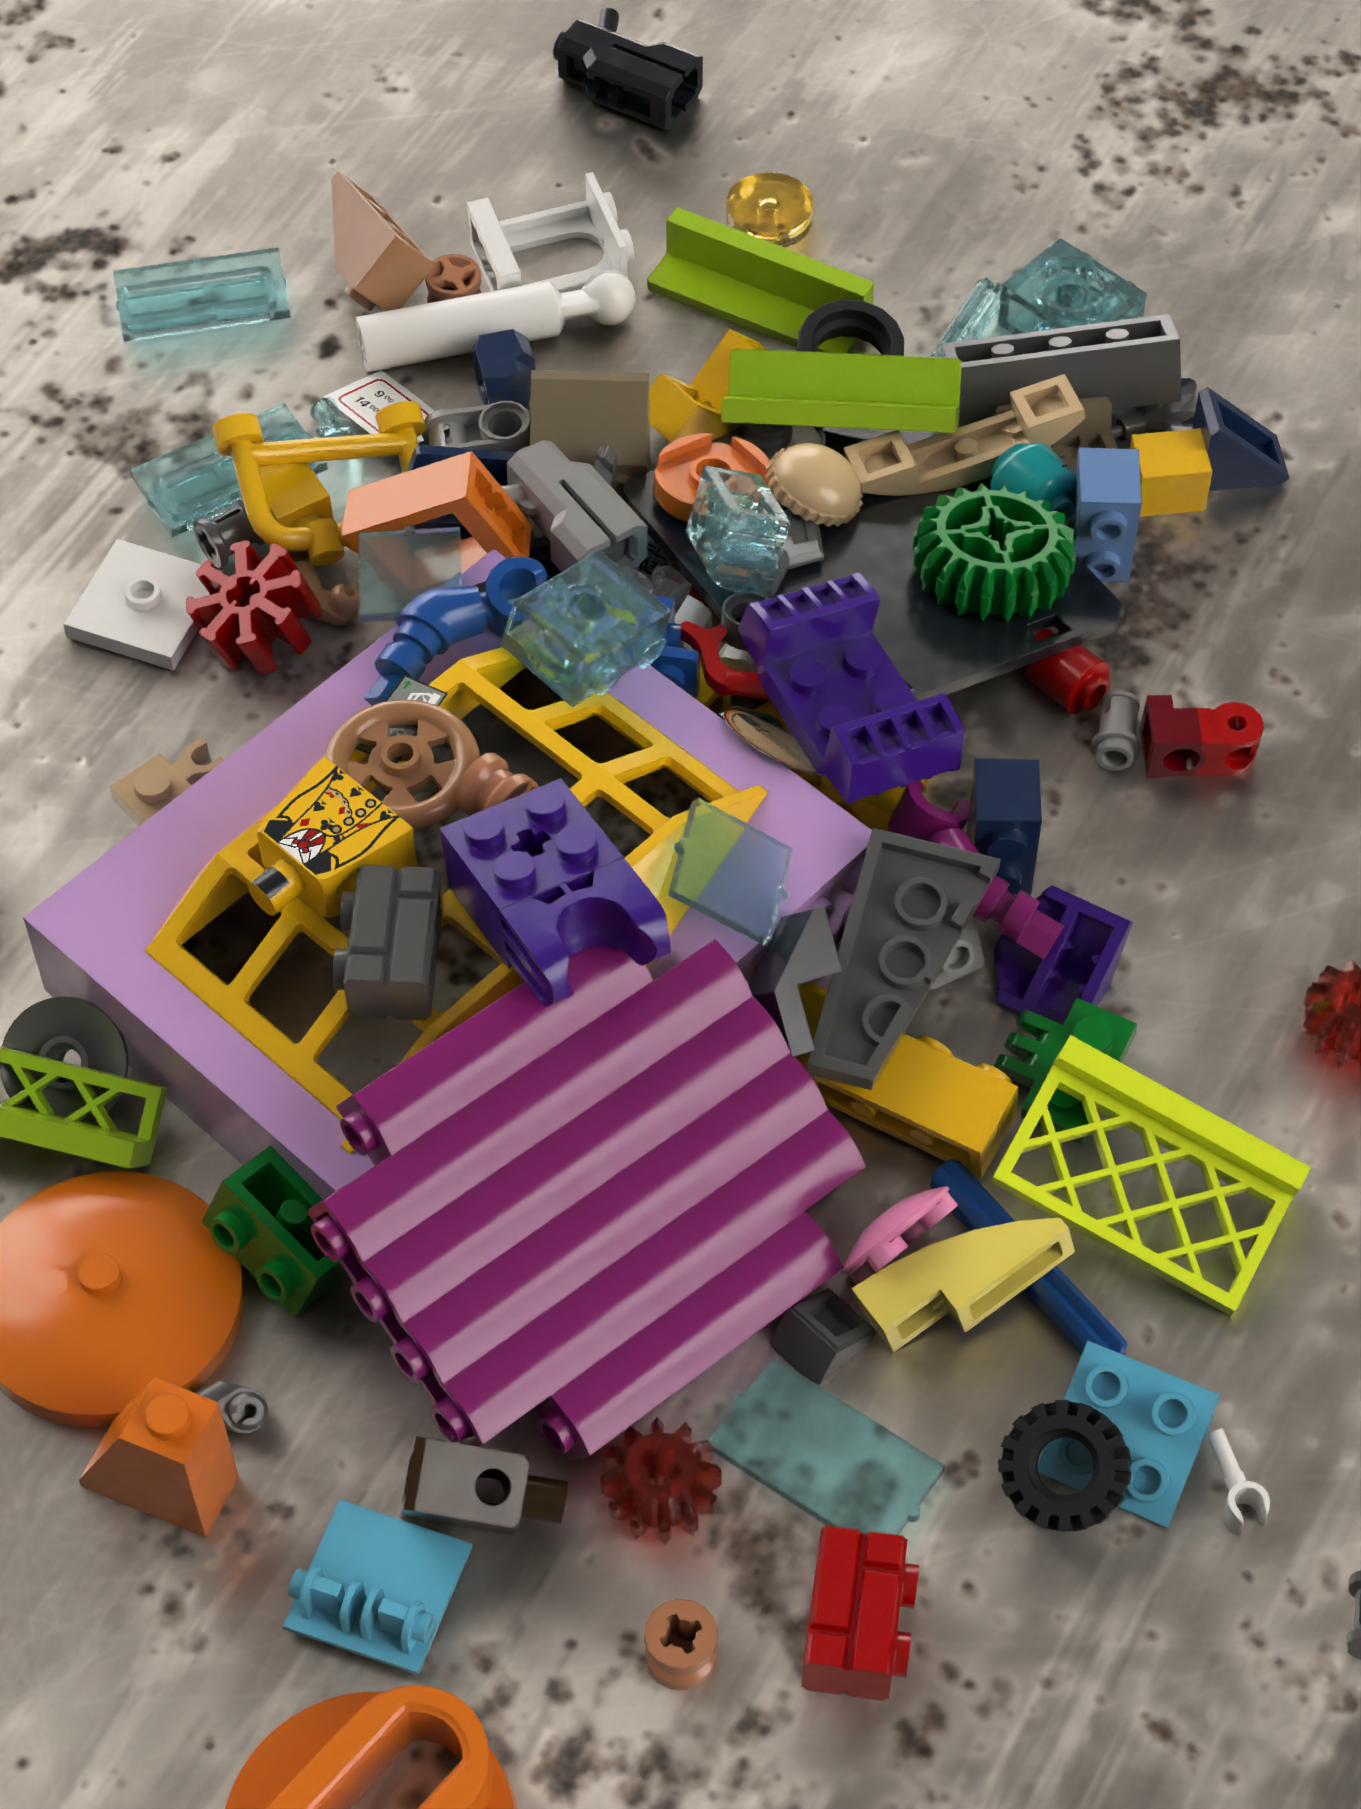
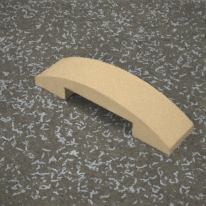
[844,374,1085,496]

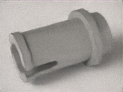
[1091,690,1141,771]

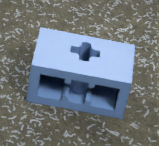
[1068,448,1142,583]

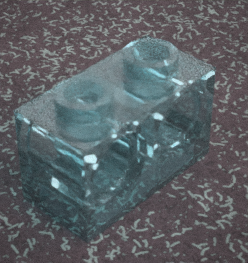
[686,465,790,592]

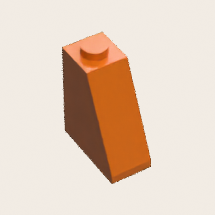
[79,1377,239,1538]

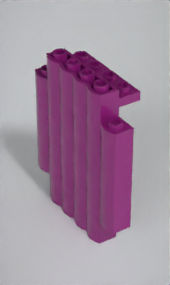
[307,939,866,1461]

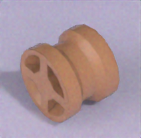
[425,254,481,303]
[454,753,538,816]
[644,1599,718,1691]

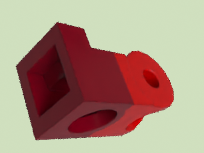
[1139,695,1264,778]

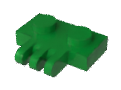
[994,998,1137,1144]

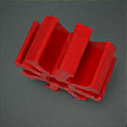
[186,540,321,674]

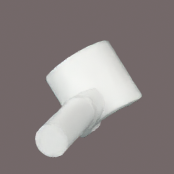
[1207,1428,1270,1534]

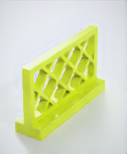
[990,1035,1311,1316]

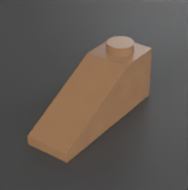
[331,171,436,311]

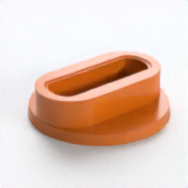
[225,1685,518,1809]

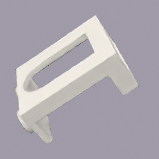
[467,172,635,293]

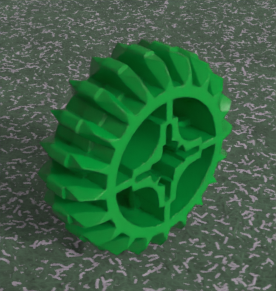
[912,483,1077,623]

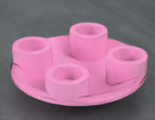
[841,1186,958,1285]

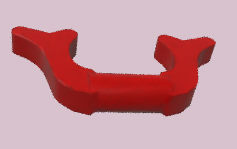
[680,621,771,700]

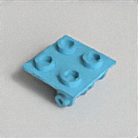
[1038,1340,1220,1528]
[283,1499,473,1675]

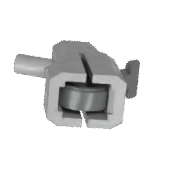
[501,440,648,591]

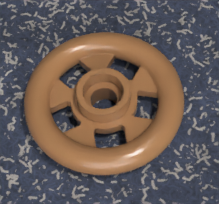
[324,699,480,830]

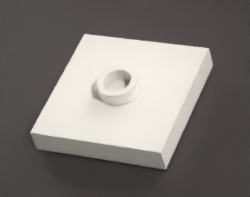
[63,539,224,671]

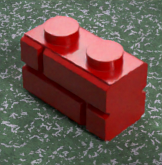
[801,1525,919,1701]

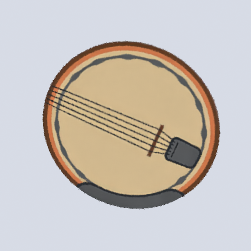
[723,709,820,775]

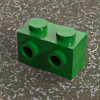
[201,1145,347,1318]

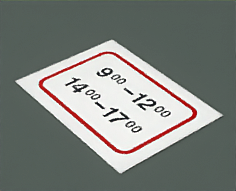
[323,370,450,443]

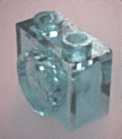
[998,238,1147,334]
[500,549,672,707]

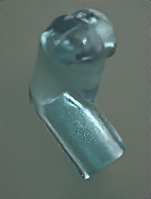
[310,397,355,438]

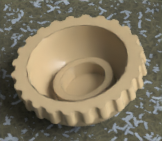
[765,443,863,527]

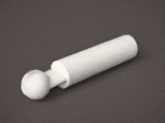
[356,270,636,373]

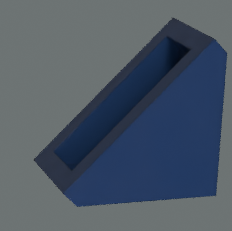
[1192,387,1290,491]

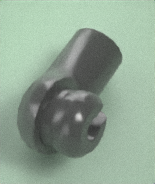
[196,1381,268,1433]

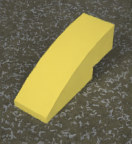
[851,1217,1075,1353]

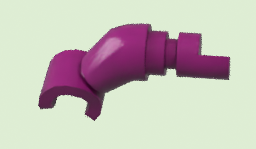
[888,780,1065,959]

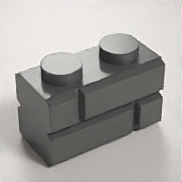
[333,865,443,1020]

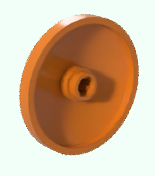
[0,1171,245,1428]

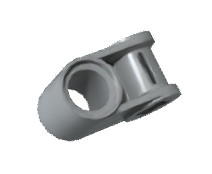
[422,401,530,452]

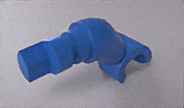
[364,557,547,705]

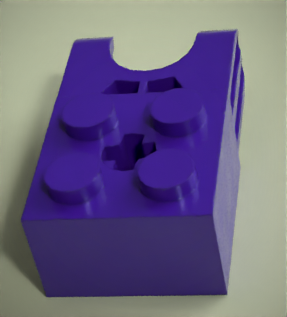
[439,778,671,1007]

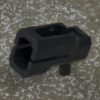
[553,8,703,130]

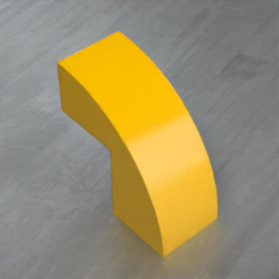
[649,329,767,443]

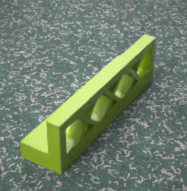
[0,1046,168,1169]

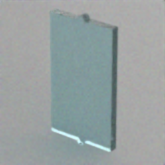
[708,1357,945,1535]

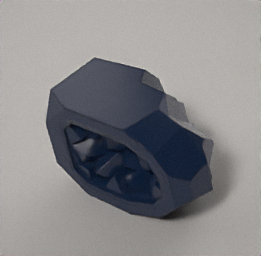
[472,329,536,410]

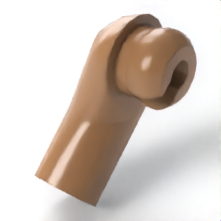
[295,561,362,626]

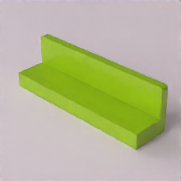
[647,207,874,353]
[721,348,962,433]

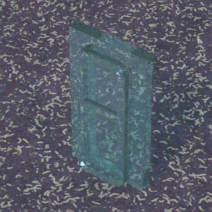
[113,247,291,342]
[130,403,328,537]

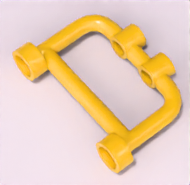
[212,401,426,566]

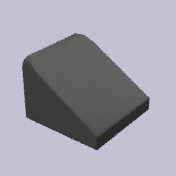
[770,1288,877,1386]

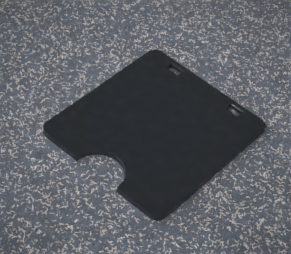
[623,426,1124,701]

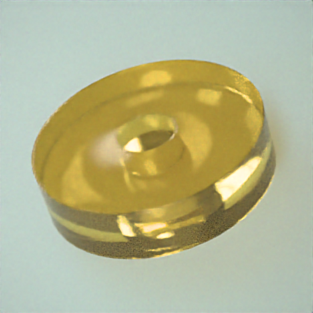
[726,172,814,248]

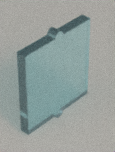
[359,525,462,623]
[668,798,793,945]

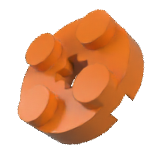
[653,433,771,535]

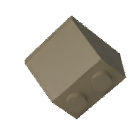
[530,370,650,499]

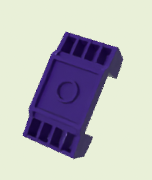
[738,572,965,804]

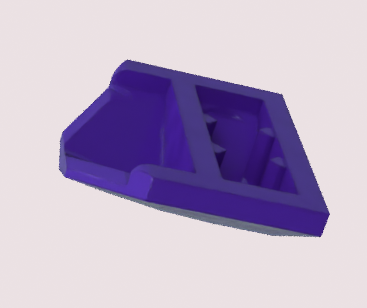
[994,885,1133,1025]

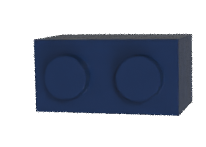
[966,758,1042,895]

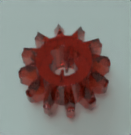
[1302,957,1361,1069]
[600,1417,722,1545]

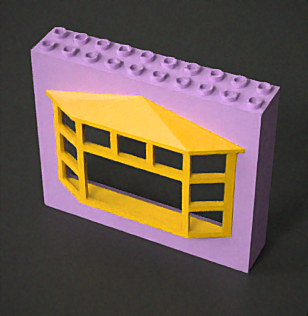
[23,549,872,1199]

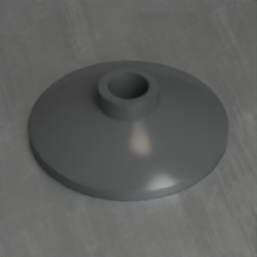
[0,997,129,1123]

